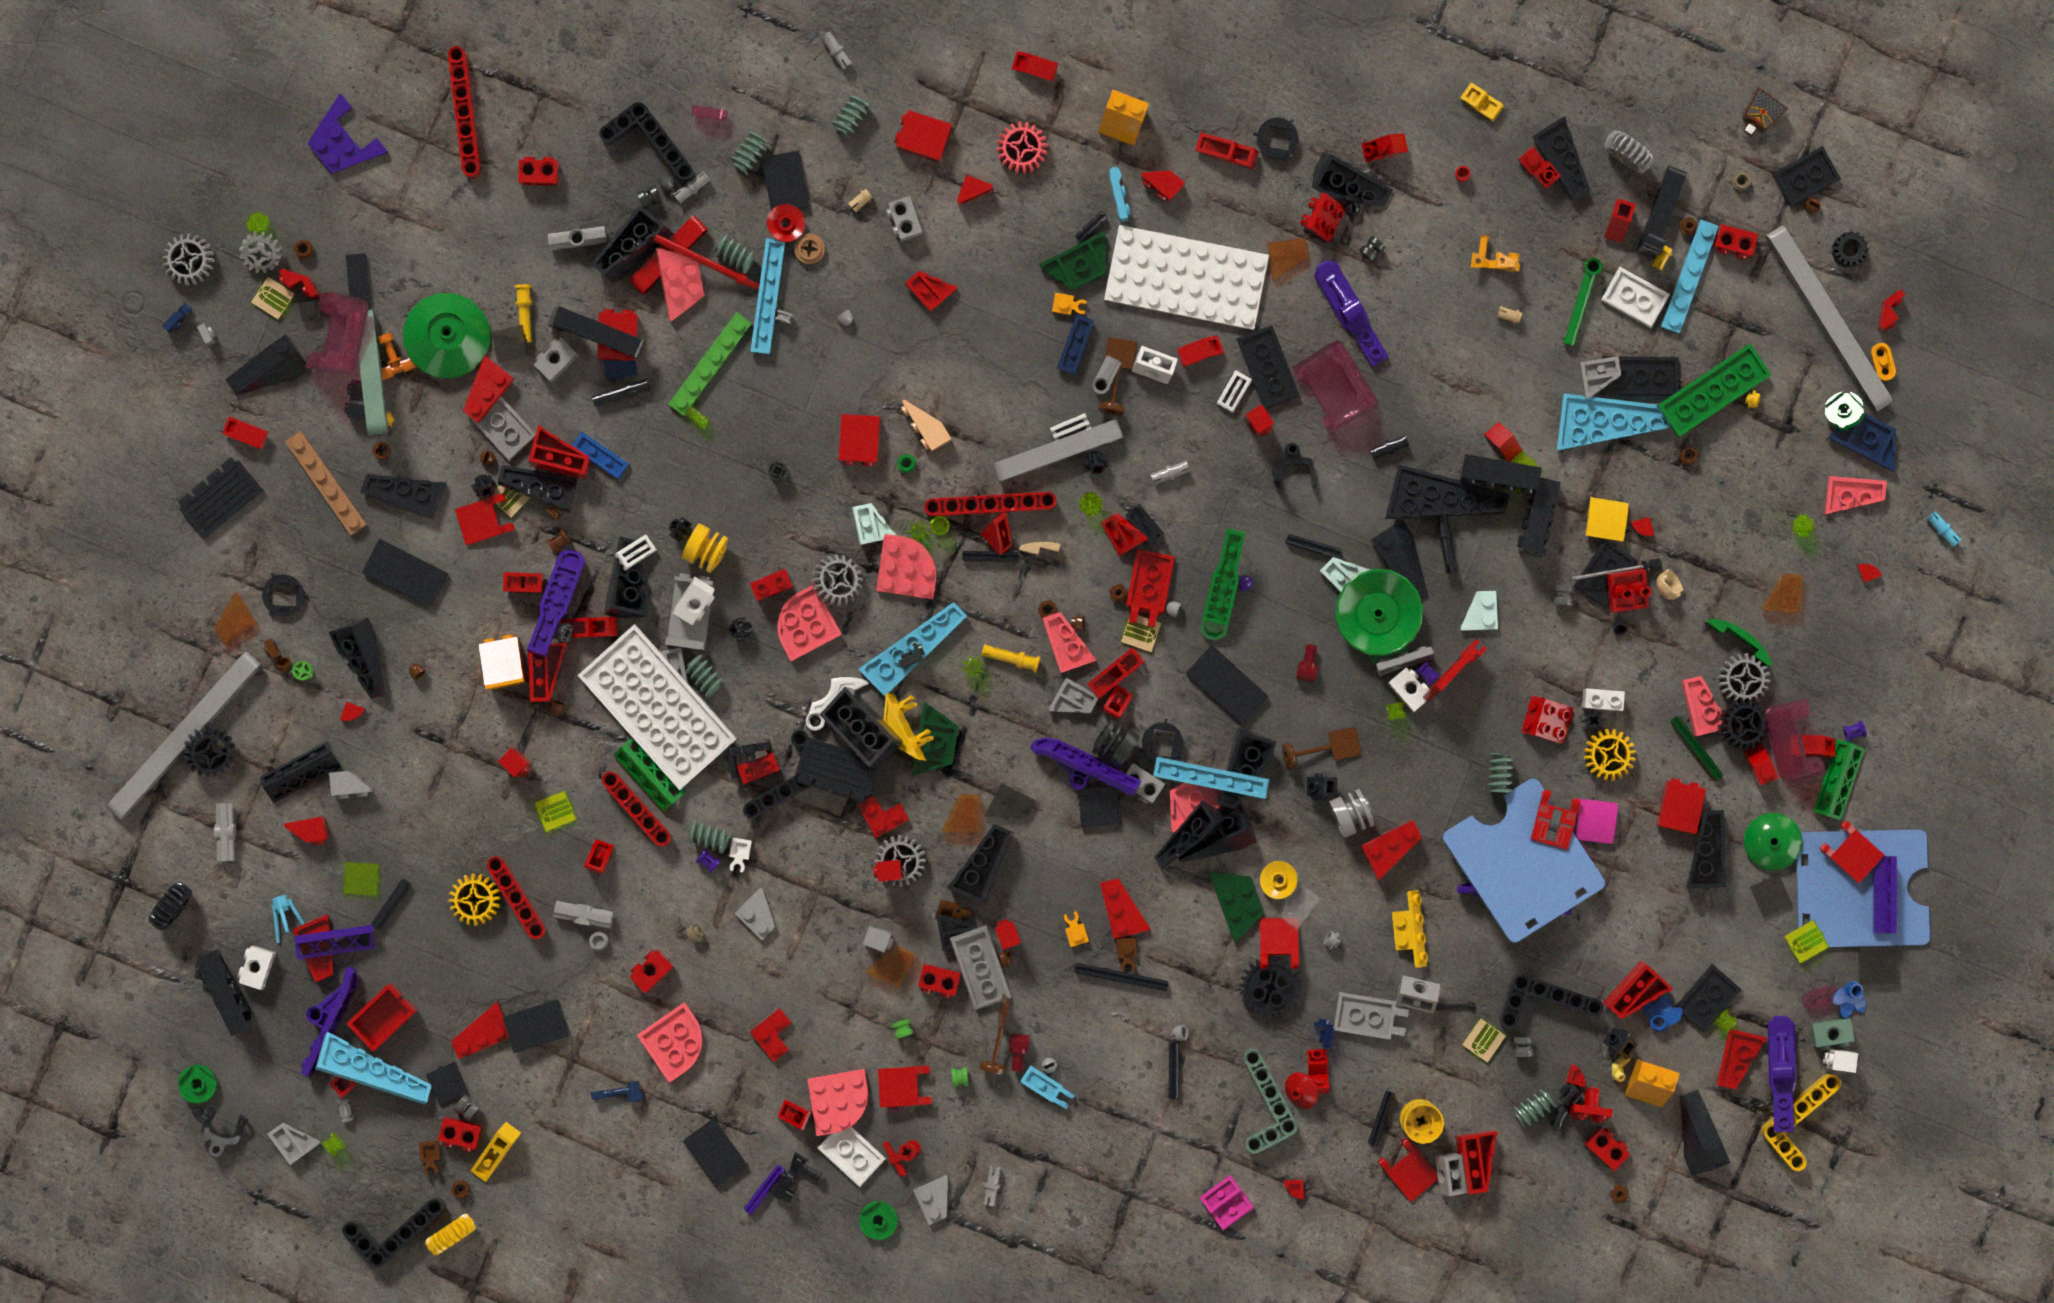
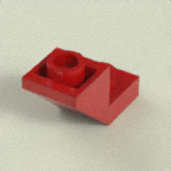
[1011,51,1059,82]
[1517,147,1561,189]
[279,269,320,299]
[1877,289,1905,331]
[1176,335,1224,367]
[222,416,269,449]
[1792,735,1836,758]
[1307,1049,1330,1094]

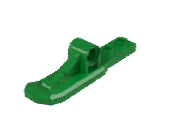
[1200,528,1246,641]

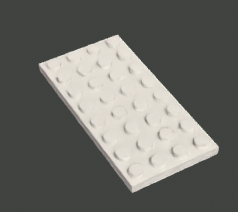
[1104,225,1269,330]
[578,624,737,790]

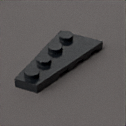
[360,474,446,519]

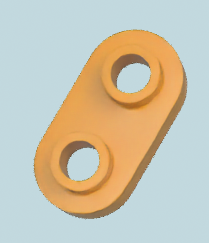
[1870,343,1896,381]

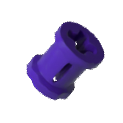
[1415,661,1440,686]
[1842,720,1867,742]
[696,849,721,874]

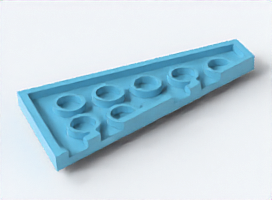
[1556,393,1671,451]

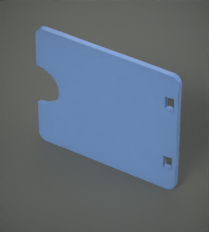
[1442,779,1605,943]
[1796,829,1930,948]

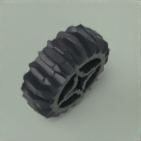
[1717,699,1769,751]
[183,725,236,777]
[149,882,192,931]

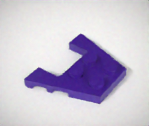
[308,94,388,174]

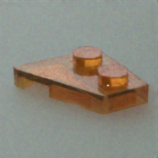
[1267,238,1308,280]
[1762,573,1803,613]
[214,592,258,644]
[942,794,980,833]
[866,945,916,988]

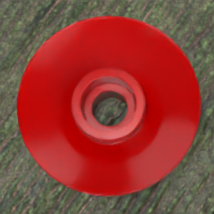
[767,204,805,242]
[1285,1072,1319,1109]

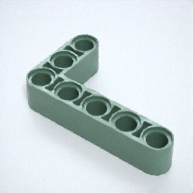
[1243,1049,1297,1154]

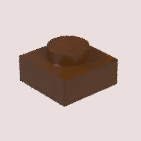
[263,638,282,660]

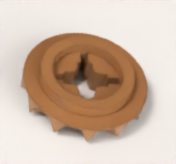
[794,233,825,264]

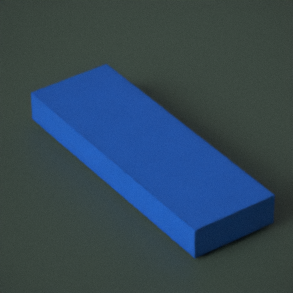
[572,432,629,480]

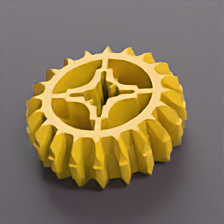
[1583,729,1636,781]
[448,873,501,926]
[425,1214,476,1256]

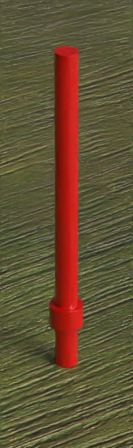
[654,234,760,290]

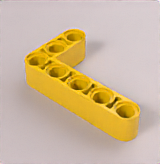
[1761,1073,1841,1171]

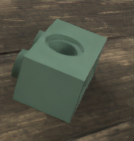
[1809,1018,1855,1050]

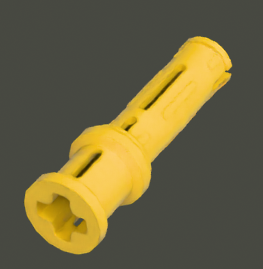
[514,284,533,343]
[981,644,1041,673]

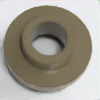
[1732,172,1751,191]
[686,924,703,943]

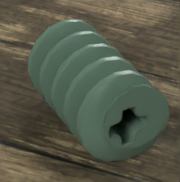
[832,95,871,139]
[730,132,770,175]
[714,235,757,274]
[685,654,725,698]
[1488,753,1514,793]
[689,819,732,854]
[1513,1089,1557,1129]

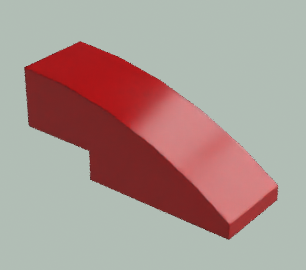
[1195,132,1259,170]
[556,616,617,639]
[1087,647,1145,699]

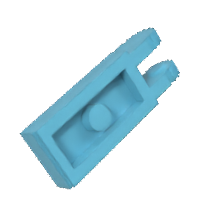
[1109,166,1131,222]
[1020,1065,1075,1109]

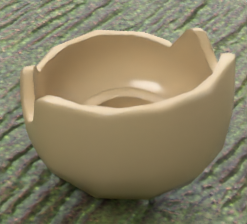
[1656,569,1683,600]

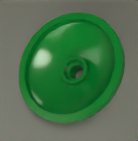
[1744,813,1802,870]

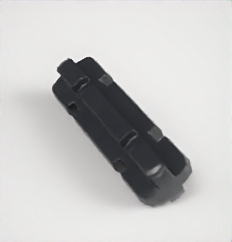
[1075,211,1107,243]

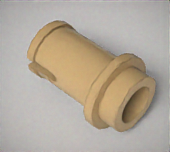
[848,189,873,212]
[1497,306,1522,325]

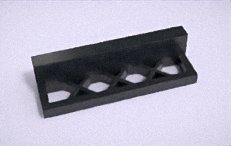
[260,741,342,803]

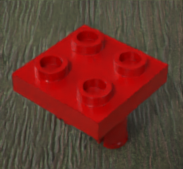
[1300,192,1346,243]
[1607,569,1652,612]
[1568,1087,1613,1123]

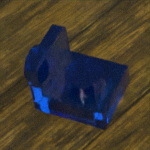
[1314,1018,1334,1048]

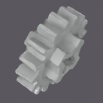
[239,231,282,273]

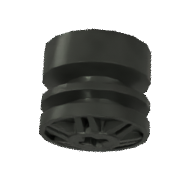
[1092,719,1140,770]

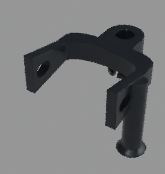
[1272,443,1316,492]
[727,739,771,779]
[192,1106,248,1157]
[774,1152,823,1203]

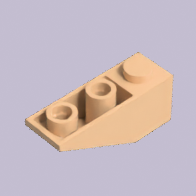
[901,400,952,452]

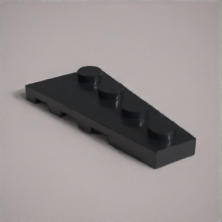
[1532,116,1590,201]
[498,465,578,514]

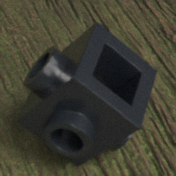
[1307,773,1337,800]
[1602,1027,1638,1060]

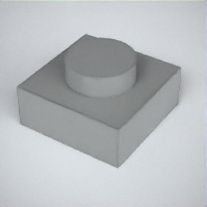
[197,323,216,346]

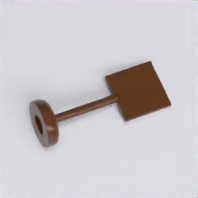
[1098,337,1137,416]
[1282,727,1362,770]
[979,994,1010,1074]

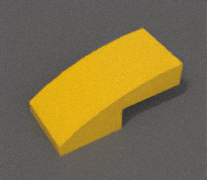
[1460,83,1504,122]

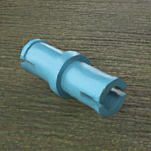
[1927,511,1962,547]

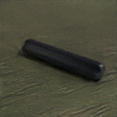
[1286,534,1342,559]
[962,551,1019,562]
[371,879,411,930]
[1169,1042,1179,1099]
[1368,1090,1395,1146]

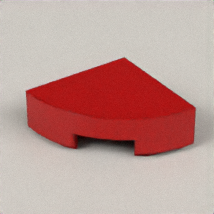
[1630,517,1654,536]
[1856,564,1882,583]
[340,702,365,721]
[1566,1064,1586,1088]
[1284,1179,1304,1199]

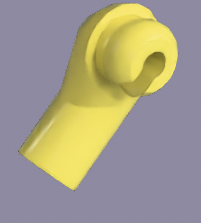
[1612,1056,1631,1082]

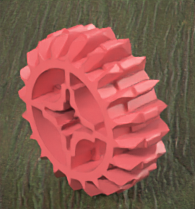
[996,122,1048,174]

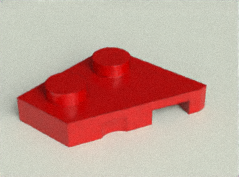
[904,271,958,312]
[1101,513,1148,556]

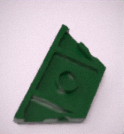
[1039,231,1106,291]
[912,702,959,776]
[1209,872,1264,942]

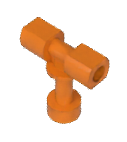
[377,332,418,380]

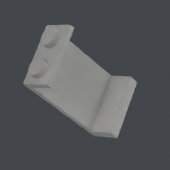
[665,573,714,650]

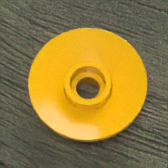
[1260,861,1298,899]

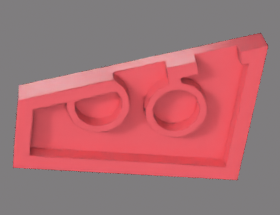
[1824,476,1887,514]
[1042,612,1096,673]
[1681,676,1732,736]

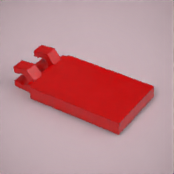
[1126,549,1175,628]
[1423,639,1487,702]

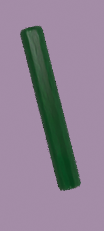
[1670,716,1723,781]

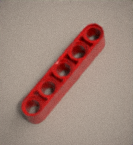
[629,215,708,295]
[602,772,672,846]
[487,856,546,939]

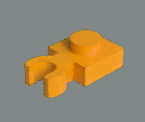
[1052,293,1087,315]
[1064,911,1089,947]

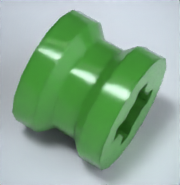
[292,661,314,681]
[891,1018,913,1039]
[951,1067,968,1088]

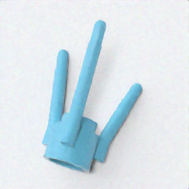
[271,895,305,944]

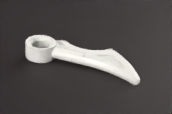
[806,677,869,731]

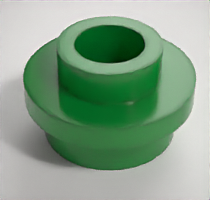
[897,454,916,473]

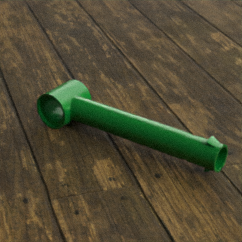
[1563,257,1602,346]

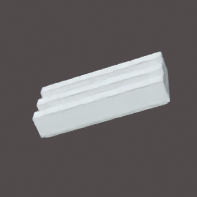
[1216,370,1252,413]
[1050,413,1091,441]
[615,535,657,571]

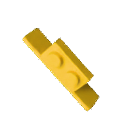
[1392,890,1428,968]

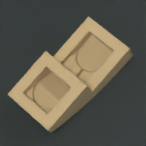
[1019,542,1060,555]

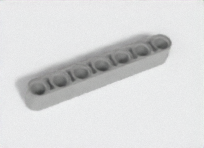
[993,420,1124,482]

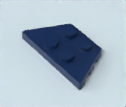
[1828,413,1896,472]

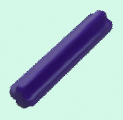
[744,1164,785,1214]

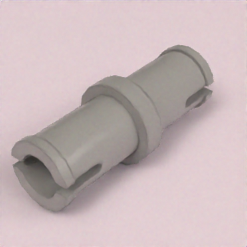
[821,31,852,70]
[673,171,711,204]
[1151,460,1191,485]
[983,1165,1001,1206]

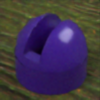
[1239,575,1253,591]

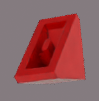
[957,175,993,206]
[1484,422,1523,462]
[980,512,1013,555]
[1102,685,1133,720]
[583,839,614,874]
[777,1099,812,1130]

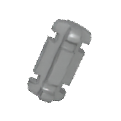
[337,1098,353,1122]

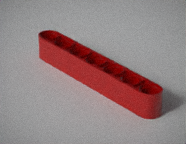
[448,46,481,179]
[924,492,1056,517]

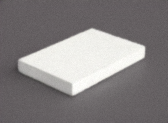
[1600,267,1670,328]
[818,1127,886,1187]

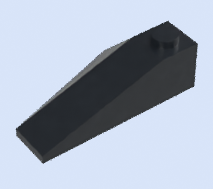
[1217,728,1277,809]
[1154,800,1225,869]

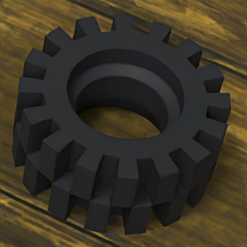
[1832,231,1869,267]

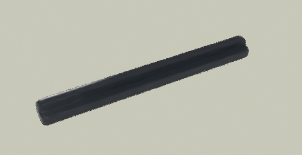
[1074,963,1169,991]

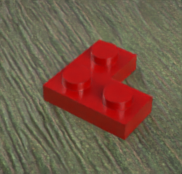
[857,795,909,838]
[750,1008,792,1062]

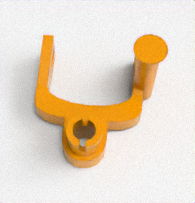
[1470,235,1520,272]

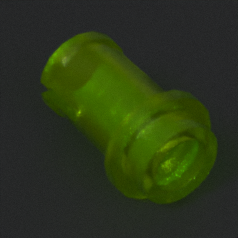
[685,406,710,430]

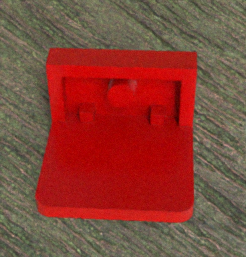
[1521,695,1573,744]

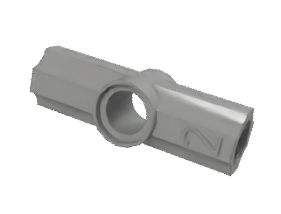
[548,226,607,251]
[214,803,236,861]
[553,901,614,928]

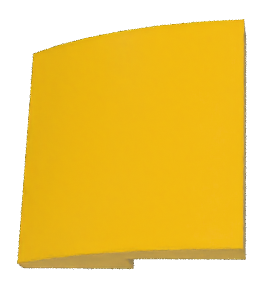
[1585,497,1629,542]

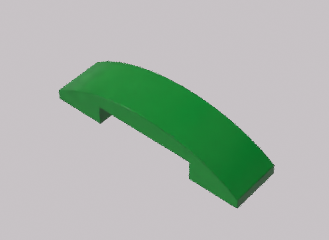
[1705,619,1772,668]

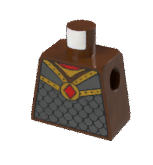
[1742,87,1788,136]

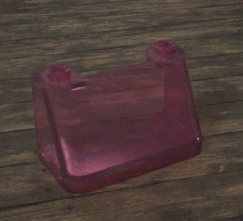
[305,292,368,374]
[1292,340,1378,433]
[1764,698,1826,781]

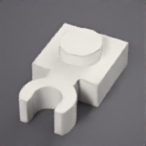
[729,838,752,873]

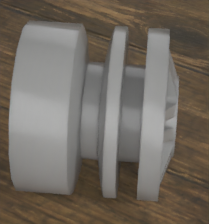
[1329,789,1375,838]

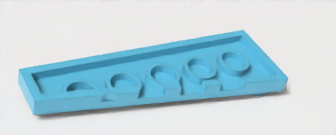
[858,602,967,696]
[316,1032,431,1105]

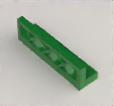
[613,737,686,812]
[1813,739,1865,821]

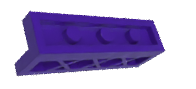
[1873,856,1897,934]
[294,925,375,960]

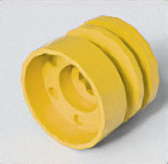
[681,523,729,573]
[1399,1099,1444,1144]

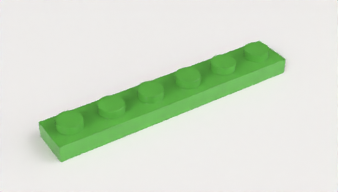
[668,312,752,416]

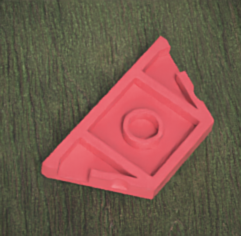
[656,247,704,321]
[1170,782,1222,833]

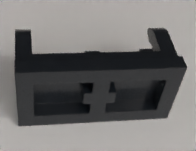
[1125,504,1164,545]

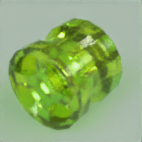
[930,516,950,536]
[1385,702,1406,720]
[1713,1009,1737,1033]
[322,1132,346,1157]

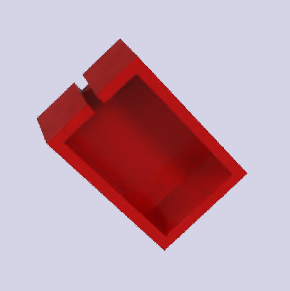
[346,983,418,1051]

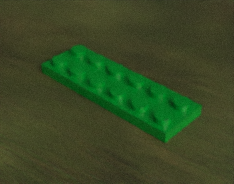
[1656,343,1771,438]

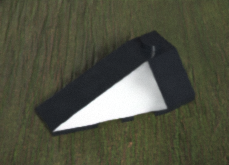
[1312,153,1393,206]
[225,334,311,395]
[1370,520,1428,599]
[604,536,650,619]
[328,617,385,699]
[1178,802,1257,863]
[1680,1089,1730,1176]

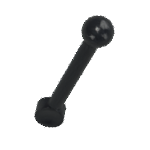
[1435,1001,1475,1011]

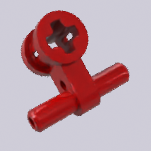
[882,1140,921,1177]

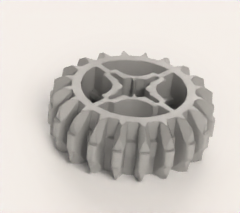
[1604,130,1654,173]
[162,233,215,286]
[811,555,863,607]
[1718,653,1771,702]
[874,835,926,887]

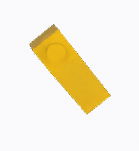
[471,1122,521,1182]

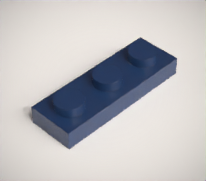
[1057,314,1094,375]

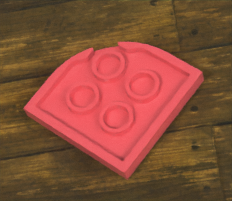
[876,534,937,599]
[777,584,842,661]
[637,1002,702,1083]
[807,1069,868,1136]

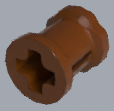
[546,529,572,554]

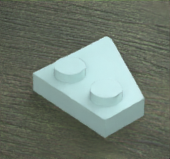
[852,503,896,545]
[1320,557,1371,592]
[1460,591,1498,631]

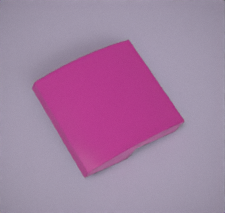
[1574,798,1618,844]
[1199,1175,1254,1231]

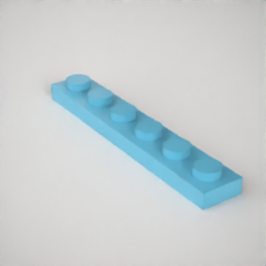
[1661,220,1719,334]
[751,238,785,355]
[1153,757,1270,799]

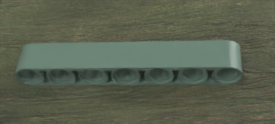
[354,309,388,436]

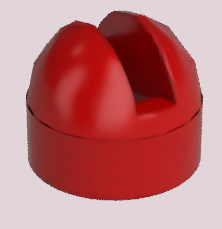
[1455,166,1471,183]

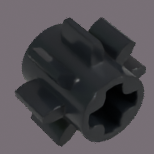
[1084,451,1108,475]
[471,474,497,498]
[669,517,692,542]
[729,617,753,642]
[1580,709,1605,733]
[1559,1083,1582,1107]

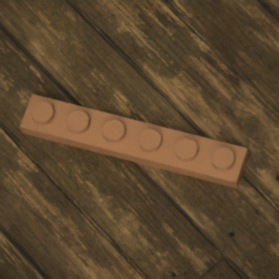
[285,431,367,536]

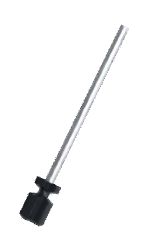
[1572,558,1662,580]

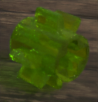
[245,212,271,235]
[1079,492,1102,516]
[1792,514,1814,538]
[906,520,930,542]
[962,655,985,678]

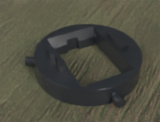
[1253,117,1298,162]
[262,573,308,617]
[1139,719,1183,762]

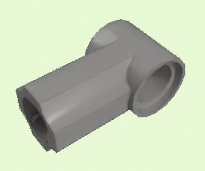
[1092,355,1122,394]

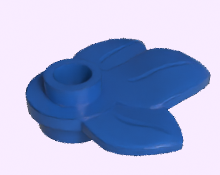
[1832,981,1866,1018]
[1644,995,1683,1033]

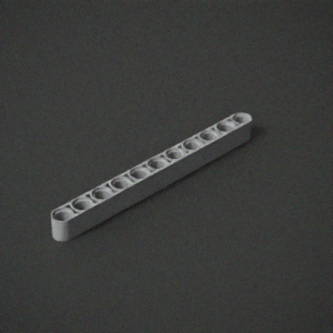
[1765,225,1893,412]
[106,652,261,820]

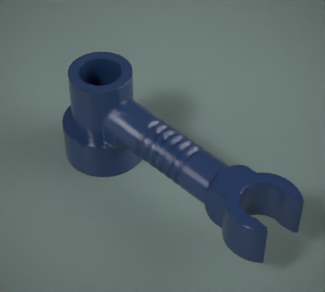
[591,1081,643,1102]

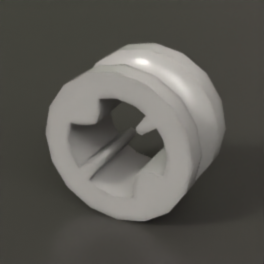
[775,310,794,325]

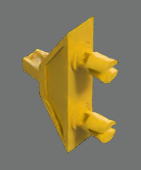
[883,693,934,761]

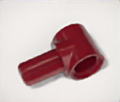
[1296,644,1318,683]
[1009,1034,1029,1072]

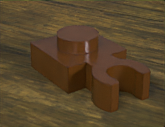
[935,899,971,921]
[1116,938,1137,972]
[419,1141,441,1175]

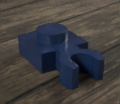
[162,303,193,333]

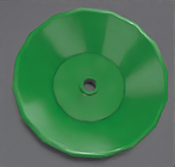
[403,293,490,378]
[1335,569,1423,656]

